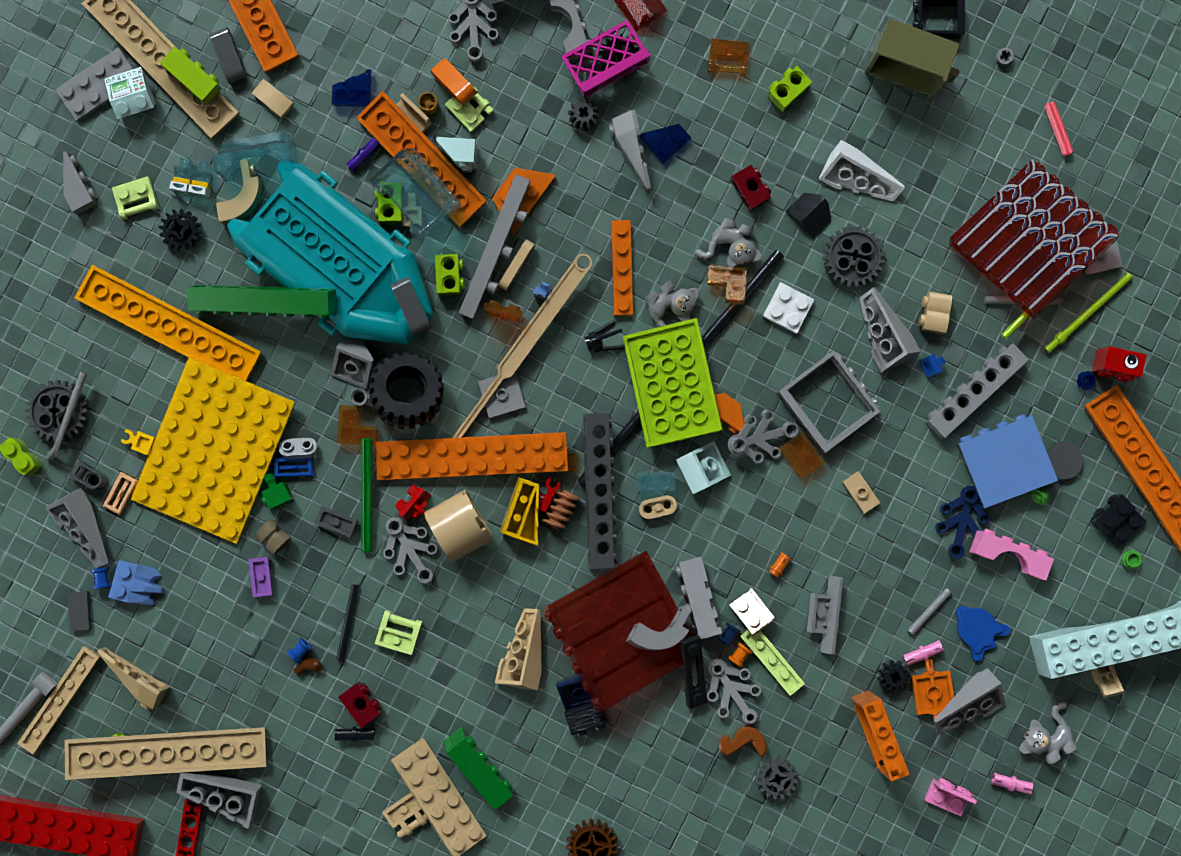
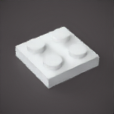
[762,282,814,334]

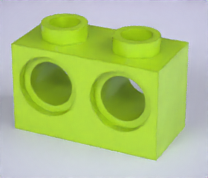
[767,66,812,112]
[375,183,403,225]
[435,254,464,296]

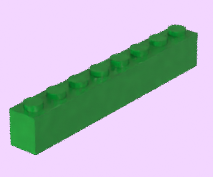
[186,285,337,318]

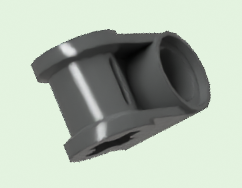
[67,459,108,490]

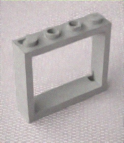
[777,350,881,454]

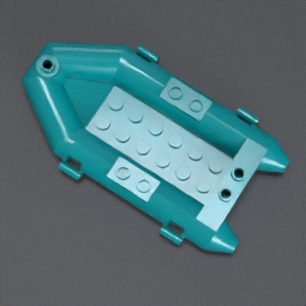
[227,160,434,345]

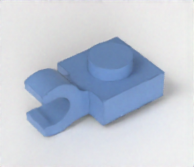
[533,282,552,300]

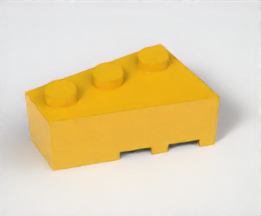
[499,477,539,545]

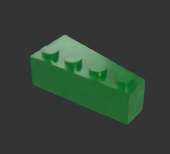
[444,726,513,810]

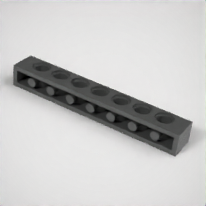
[583,413,617,569]

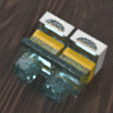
[169,157,213,198]

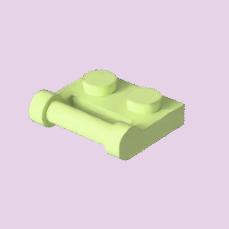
[112,176,159,220]
[375,610,422,655]

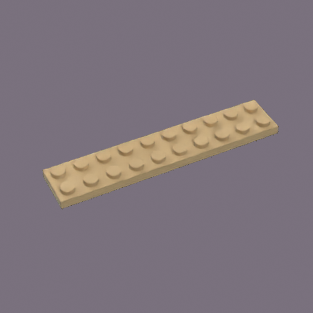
[81,0,240,140]
[64,727,267,780]

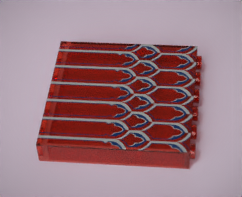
[949,159,1119,320]

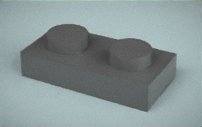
[315,506,358,538]

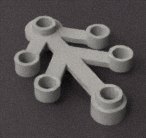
[448,0,499,62]
[728,410,799,464]
[383,517,438,583]
[706,659,761,725]

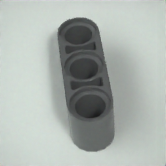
[209,27,248,84]
[390,276,431,336]

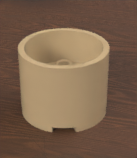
[424,489,493,563]

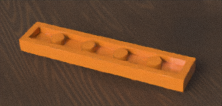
[611,220,633,316]

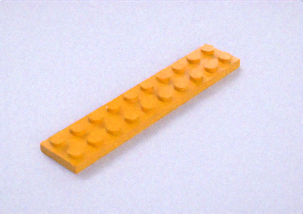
[74,265,262,381]

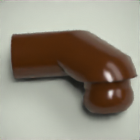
[293,658,323,676]

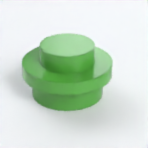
[1031,487,1049,505]
[1122,550,1142,569]

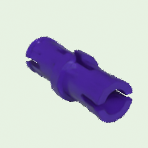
[346,137,381,173]

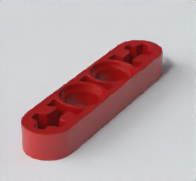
[176,798,204,856]

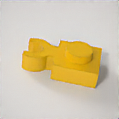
[121,430,155,456]

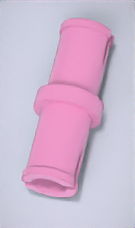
[903,640,944,666]
[991,772,1033,795]

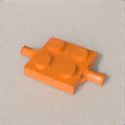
[911,659,954,726]

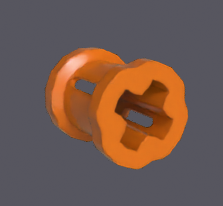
[728,642,753,668]

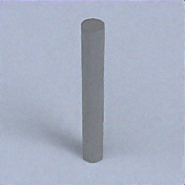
[907,588,952,635]

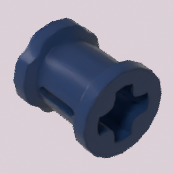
[717,623,742,648]

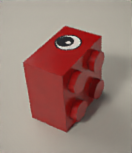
[1092,346,1147,383]

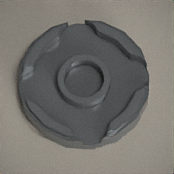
[1047,442,1083,479]

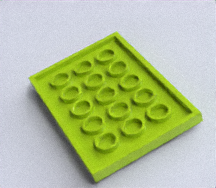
[623,318,723,448]

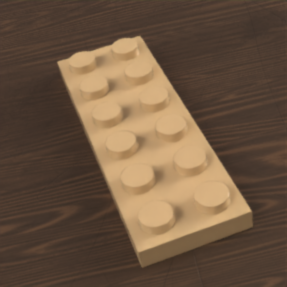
[390,738,486,856]

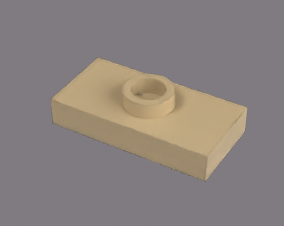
[842,471,880,514]

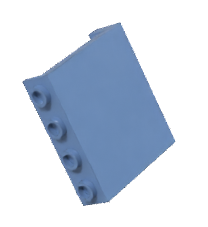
[956,414,1058,508]

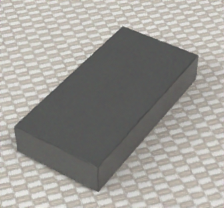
[67,591,91,631]

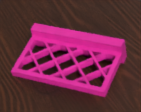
[561,19,651,98]

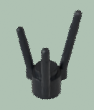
[584,321,625,353]

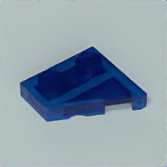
[332,69,372,107]
[640,124,691,164]

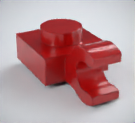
[539,478,561,512]

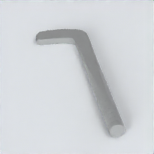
[45,372,88,460]

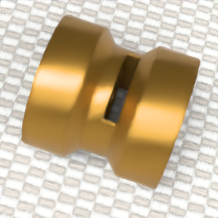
[418,92,439,115]

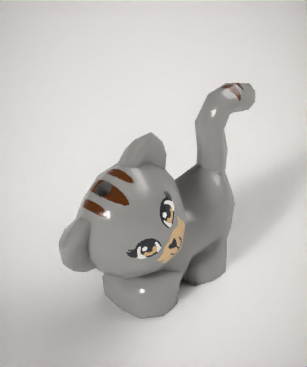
[695,218,762,268]
[645,280,700,327]
[1019,702,1077,764]

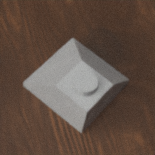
[331,336,374,389]

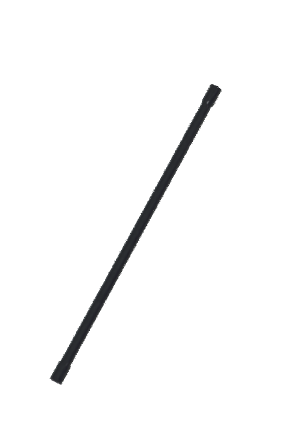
[577,249,784,487]

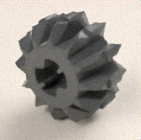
[568,98,600,131]

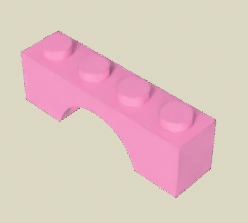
[969,529,1054,580]

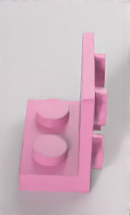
[924,778,977,816]

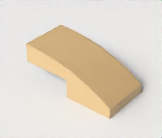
[252,79,295,119]

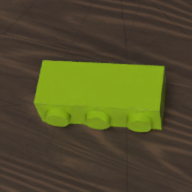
[160,46,222,105]

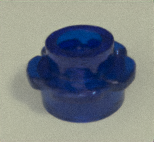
[1077,371,1096,390]

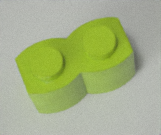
[0,437,43,476]

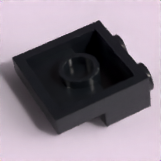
[1091,494,1147,548]

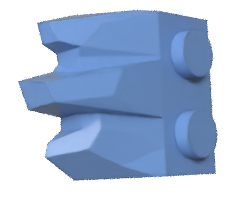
[108,560,164,605]

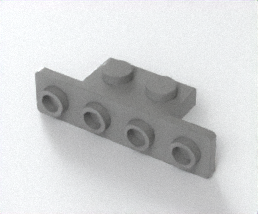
[807,576,843,655]

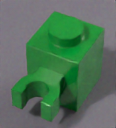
[261,473,294,509]

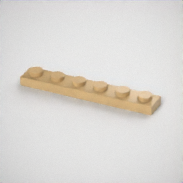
[17,646,101,754]

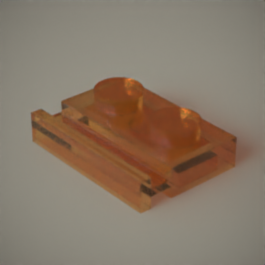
[779,432,825,479]

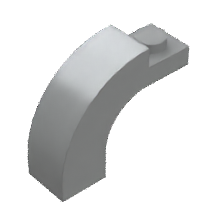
[626,605,692,651]

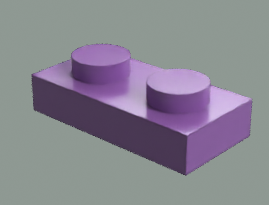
[249,557,274,597]

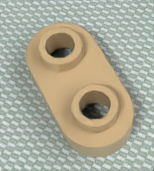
[639,495,677,519]

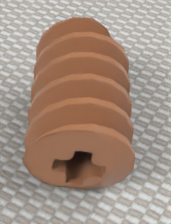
[542,488,580,531]

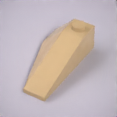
[495,609,542,691]
[98,647,170,710]

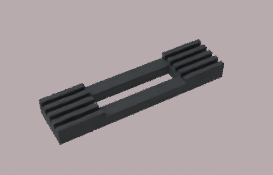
[680,634,707,709]

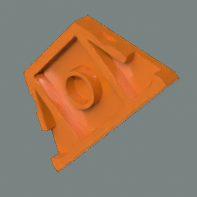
[492,168,556,235]

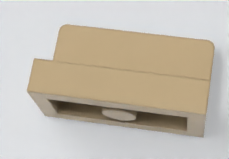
[396,93,432,133]

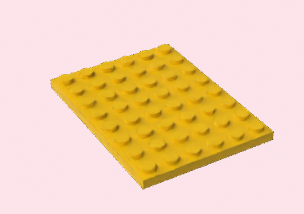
[131,358,296,544]

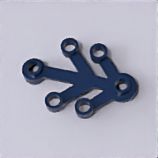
[935,486,990,559]

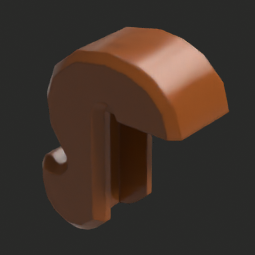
[718,725,767,757]

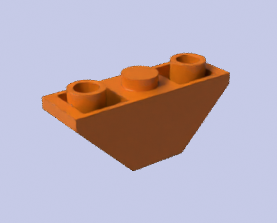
[715,393,744,435]

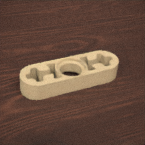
[498,239,535,291]

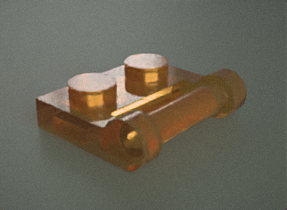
[708,38,749,76]

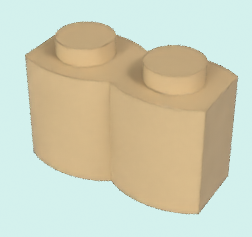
[918,292,952,335]

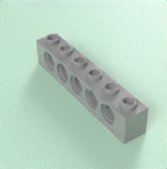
[926,343,1029,439]

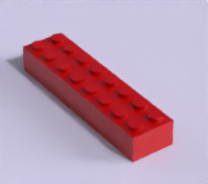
[0,795,144,856]

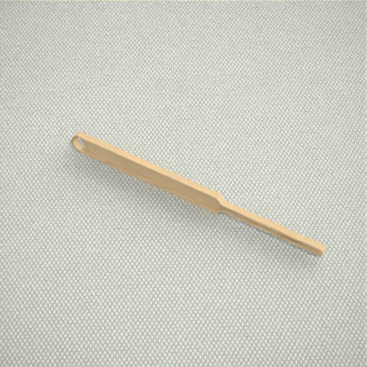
[452,254,592,438]

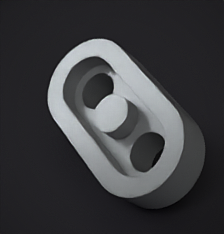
[279,438,318,459]

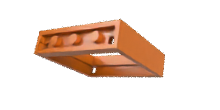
[851,691,910,782]

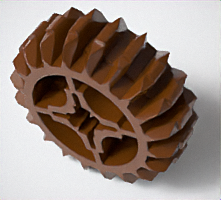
[566,818,619,856]

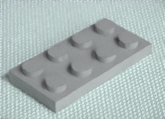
[55,48,133,122]

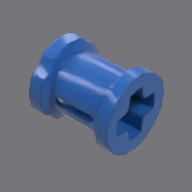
[90,567,111,589]
[287,638,313,663]

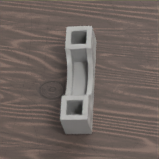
[548,0,593,64]

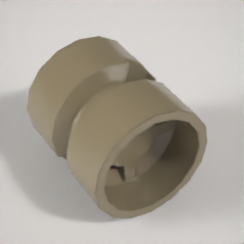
[254,519,291,555]

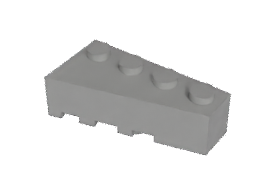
[676,556,723,639]
[176,771,262,829]

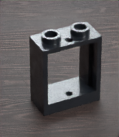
[912,0,965,39]

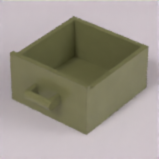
[865,18,960,100]

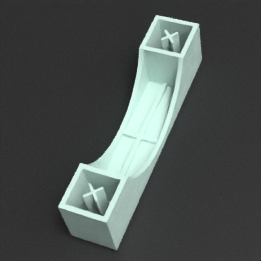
[1029,601,1181,679]

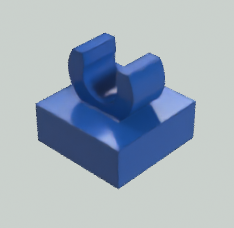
[919,354,946,378]

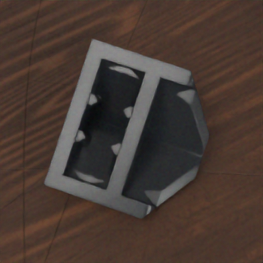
[786,193,831,238]

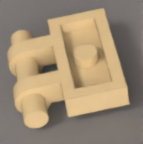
[382,792,428,839]

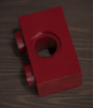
[730,165,771,212]
[338,681,382,728]

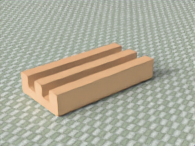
[103,472,138,515]

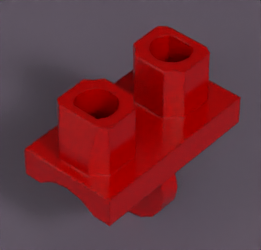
[395,485,431,521]

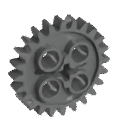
[823,225,886,288]
[25,380,90,442]

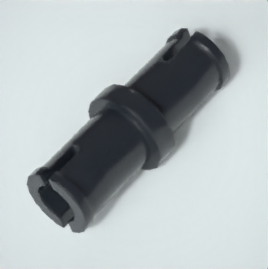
[335,726,375,742]

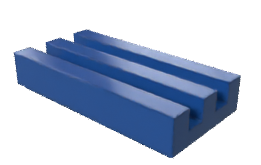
[274,457,314,477]

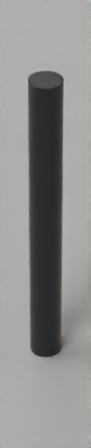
[336,584,359,661]

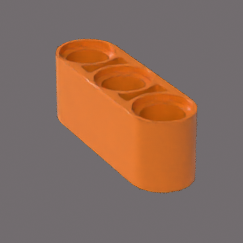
[430,58,477,106]

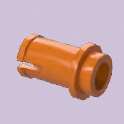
[769,552,792,578]

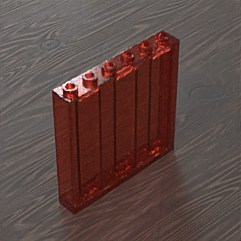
[543,551,695,711]

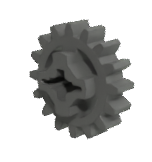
[756,756,798,800]

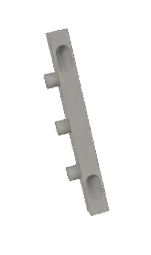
[459,174,531,319]

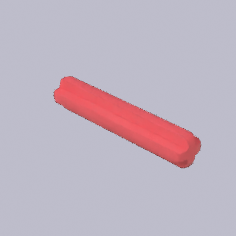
[1045,102,1074,156]

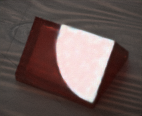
[615,0,667,32]

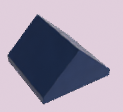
[556,670,602,710]

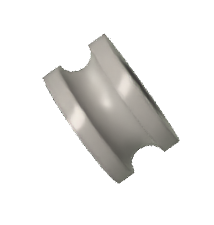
[995,48,1014,67]

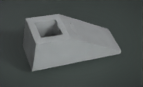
[63,151,98,215]

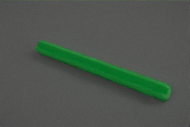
[361,438,372,552]

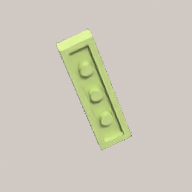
[740,629,805,696]

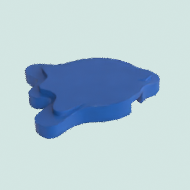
[956,606,1011,661]

